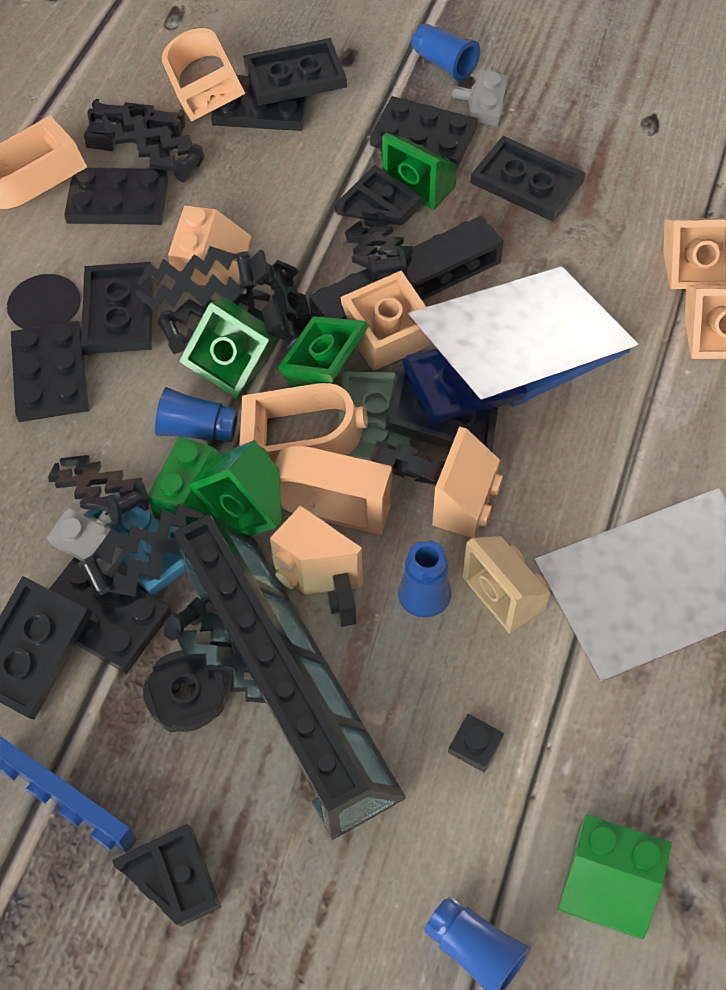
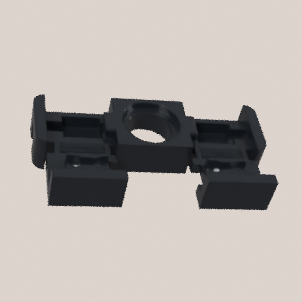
[84,99,185,158]
[250,250,311,351]

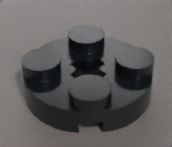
[370,441,445,486]
[143,650,226,732]

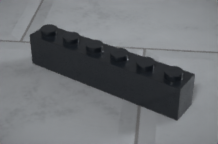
[309,215,504,319]

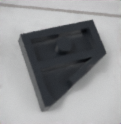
[334,165,423,225]
[112,824,221,927]

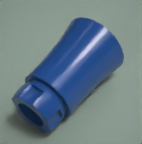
[411,24,480,82]
[155,387,238,442]
[398,540,451,617]
[425,897,531,990]

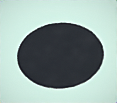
[7,274,80,329]

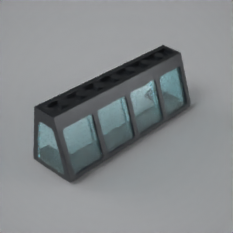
[174,514,406,840]

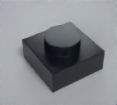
[327,573,356,627]
[448,714,504,773]

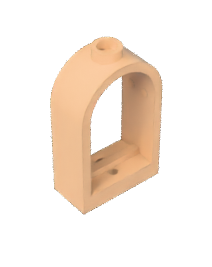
[162,28,245,122]
[0,115,87,209]
[240,383,368,463]
[274,446,392,536]

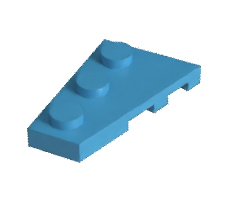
[83,493,186,596]

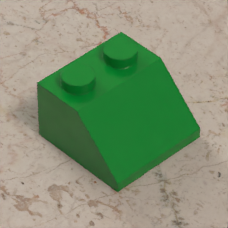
[382,133,457,210]
[179,298,280,399]
[278,316,369,388]
[148,436,221,525]
[188,440,282,540]
[558,814,672,940]

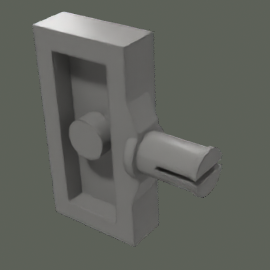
[451,70,508,126]
[46,508,129,577]

